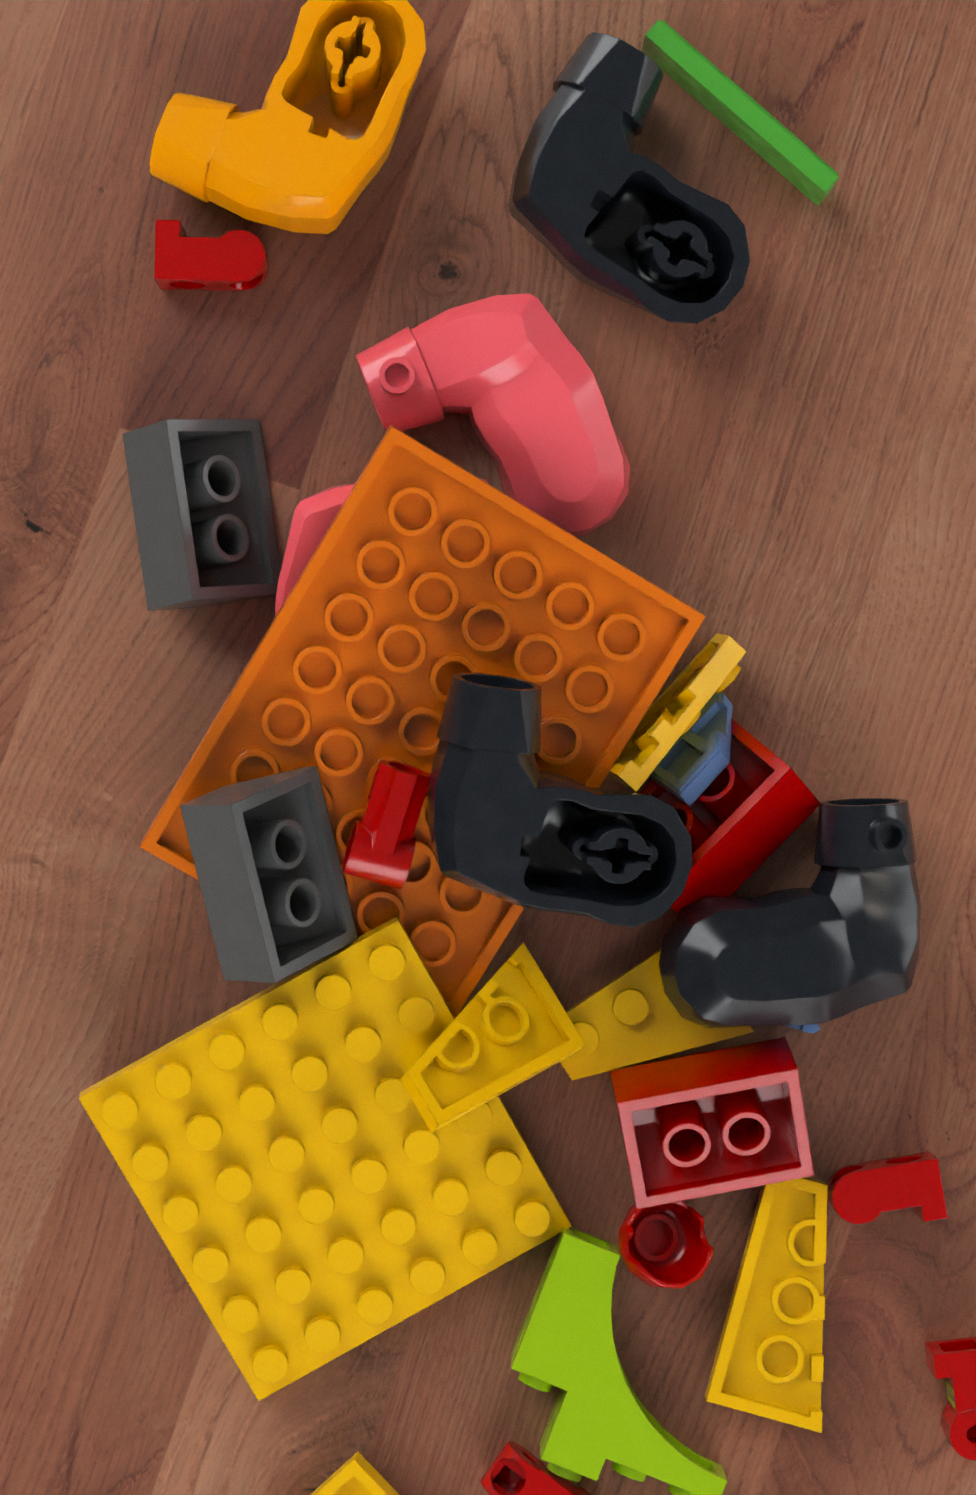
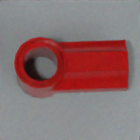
[342,759,430,889]

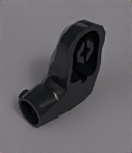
[508,32,750,324]
[428,673,693,927]
[659,798,921,1028]

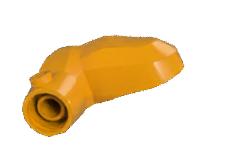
[149,0,427,234]

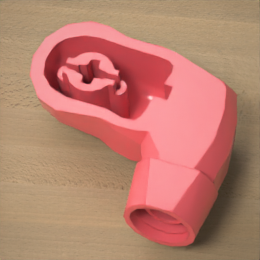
[355,293,630,537]

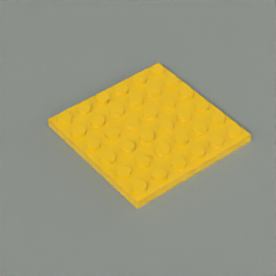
[79,916,572,1401]

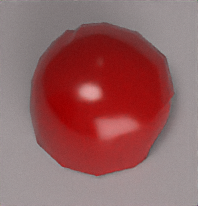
[618,1201,714,1289]

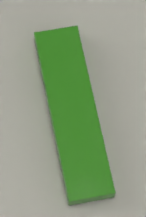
[641,19,839,206]

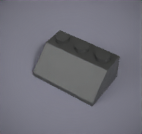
[122,419,281,611]
[180,766,358,983]

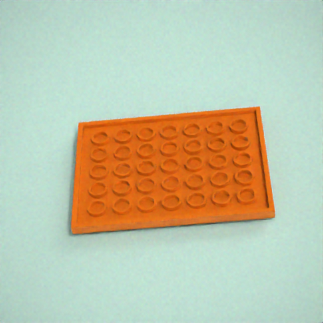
[140,425,706,1018]

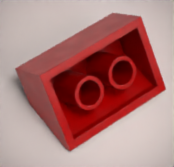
[639,718,820,915]
[610,1037,814,1209]

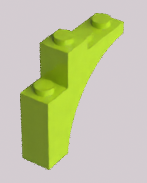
[511,1227,727,1495]

